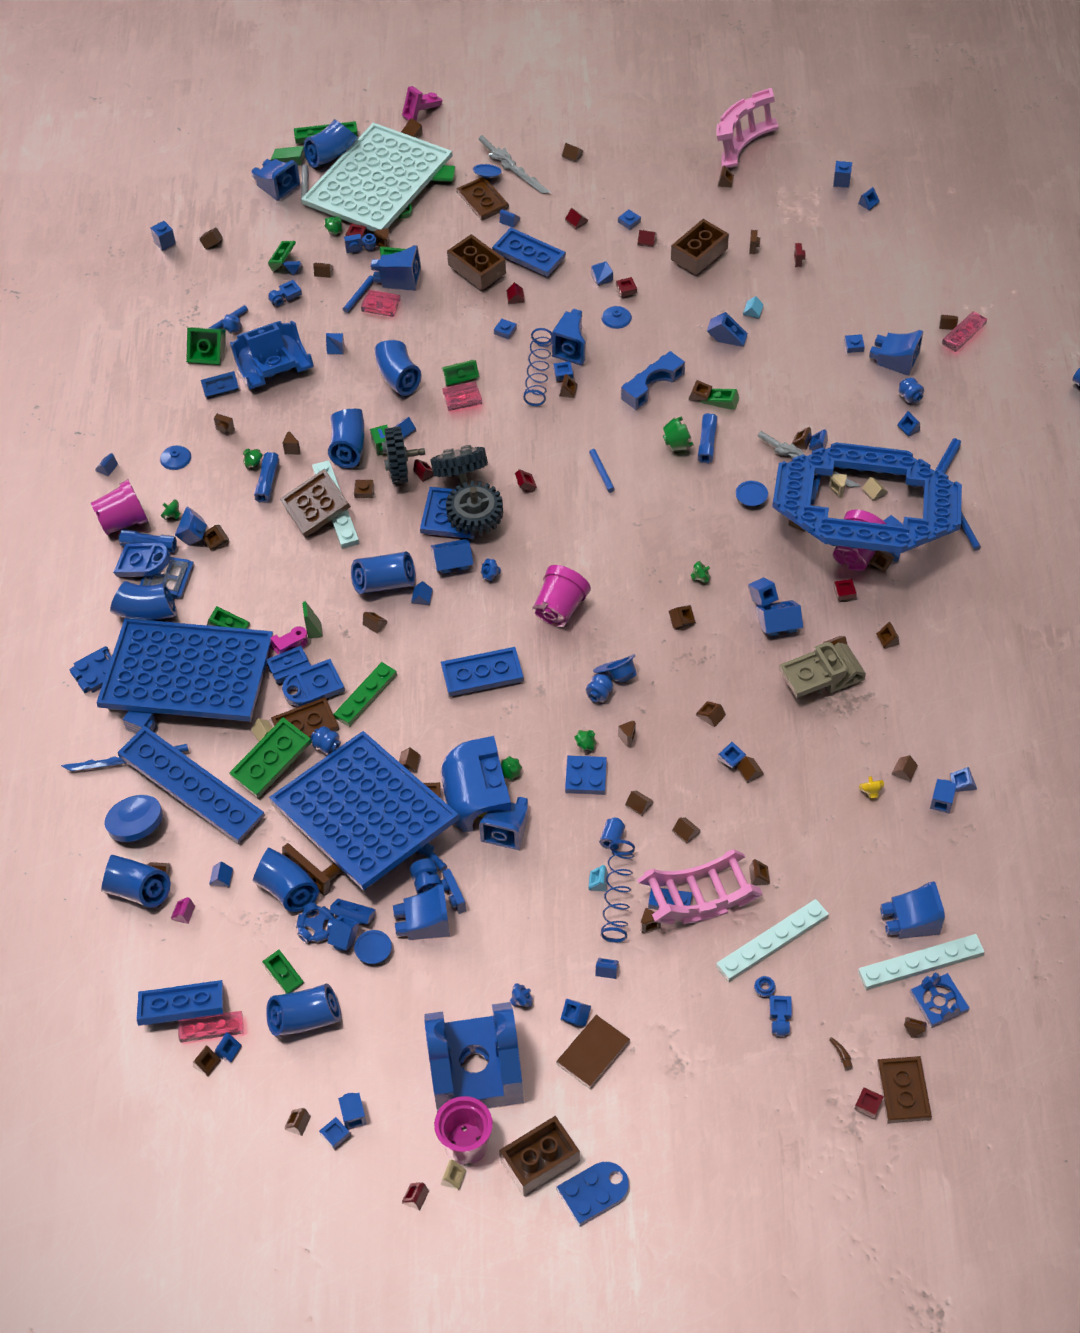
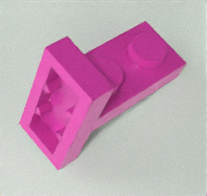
[402,86,443,121]

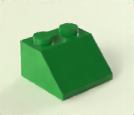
[186,327,226,364]

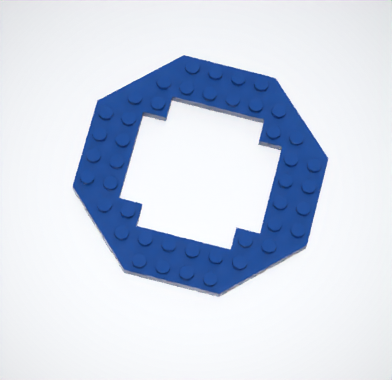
[772,442,962,553]

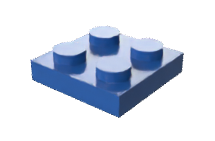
[565,755,607,795]

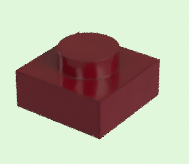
[345,223,367,238]
[794,243,806,267]
[616,277,637,297]
[515,469,537,492]
[834,579,857,601]
[854,1087,884,1118]

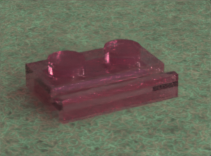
[361,290,401,317]
[442,381,482,411]

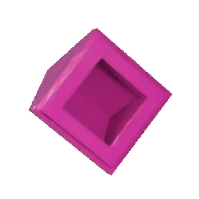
[171,897,195,924]

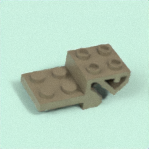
[779,642,866,698]

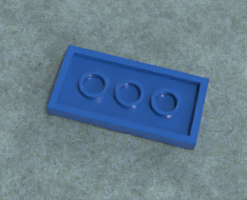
[492,227,566,277]
[441,647,524,697]
[136,980,224,1026]

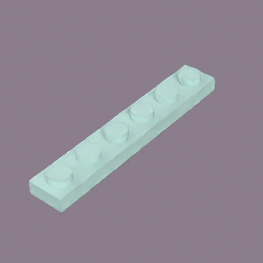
[312,460,359,549]
[716,899,829,982]
[858,934,985,990]

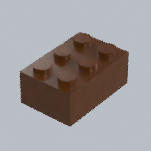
[671,219,729,275]
[447,234,506,290]
[499,1115,580,1196]

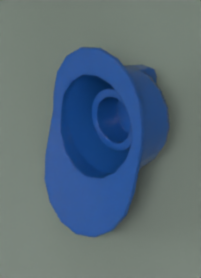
[593,654,637,682]

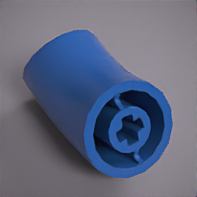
[304,119,358,168]
[374,340,422,396]
[328,408,365,468]
[351,551,416,594]
[110,581,177,621]
[252,847,319,912]
[101,854,171,908]
[266,983,341,1037]

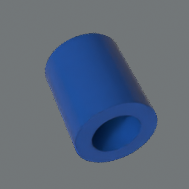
[599,817,625,850]

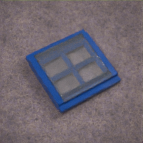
[140,557,194,599]

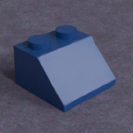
[430,539,474,573]
[756,600,803,636]

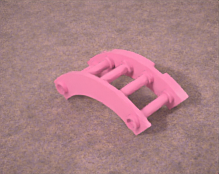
[716,88,779,168]
[637,849,763,924]

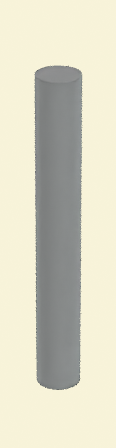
[301,165,308,198]

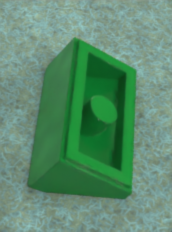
[431,165,455,181]
[268,241,296,272]

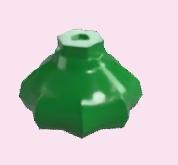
[324,216,343,235]
[243,449,263,468]
[161,499,181,519]
[690,561,711,582]
[574,730,597,751]
[500,756,522,781]

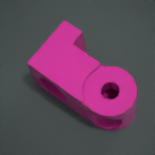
[270,626,308,655]

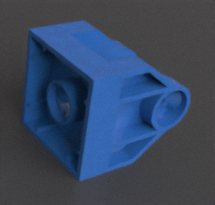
[424,1002,524,1112]

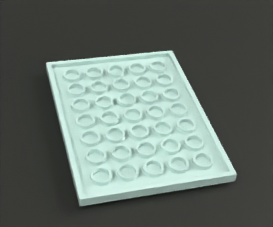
[301,123,453,231]

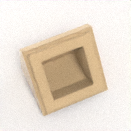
[829,474,847,498]
[862,477,888,501]
[251,718,273,741]
[440,1159,466,1190]

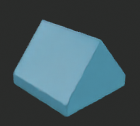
[743,296,763,318]
[588,865,608,892]

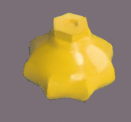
[859,776,884,799]

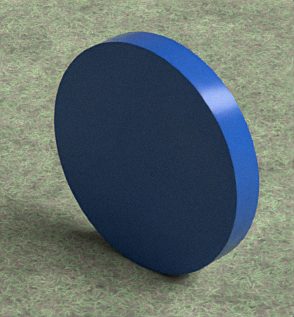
[104,795,163,842]

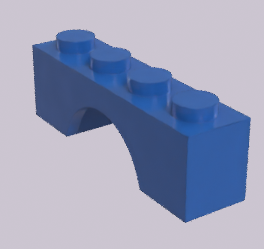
[621,351,685,410]

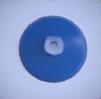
[473,164,502,179]
[601,306,632,329]
[160,445,192,470]
[736,480,768,506]
[354,930,392,964]

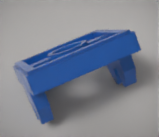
[910,972,969,1028]

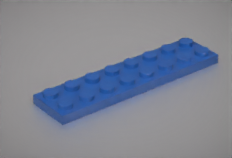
[117,726,265,844]

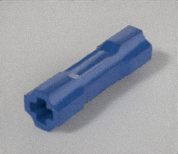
[698,413,718,464]
[254,452,280,503]
[119,530,177,552]

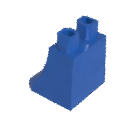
[251,159,301,201]
[371,245,421,291]
[552,309,586,365]
[869,330,924,376]
[479,795,528,851]
[880,881,945,939]
[393,884,450,940]

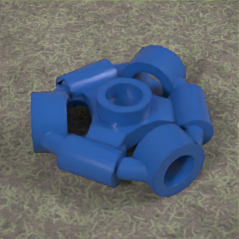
[296,903,335,943]

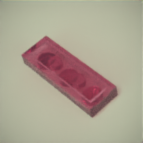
[942,311,987,352]
[178,1011,244,1043]

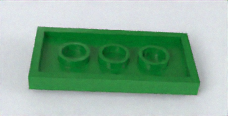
[229,718,312,798]

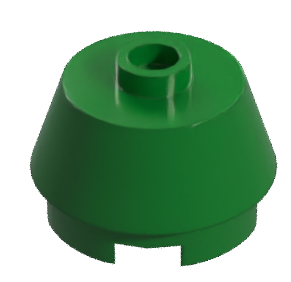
[663,416,694,451]

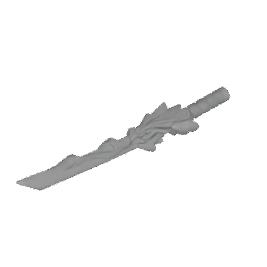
[478,135,551,193]
[758,431,860,487]

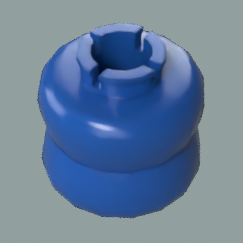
[898,378,924,403]
[585,674,614,702]
[311,726,341,754]

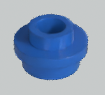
[754,976,776,997]

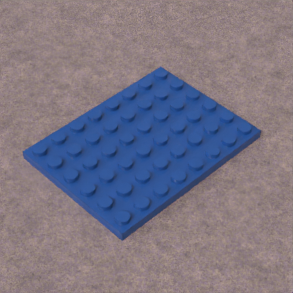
[96,618,273,722]
[269,731,460,891]

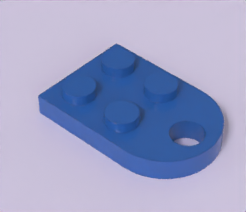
[113,543,170,577]
[282,659,345,707]
[556,1161,629,1227]

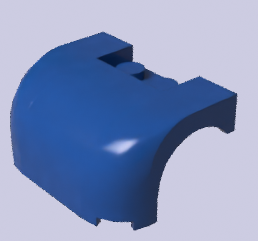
[230,321,314,390]
[441,736,511,832]

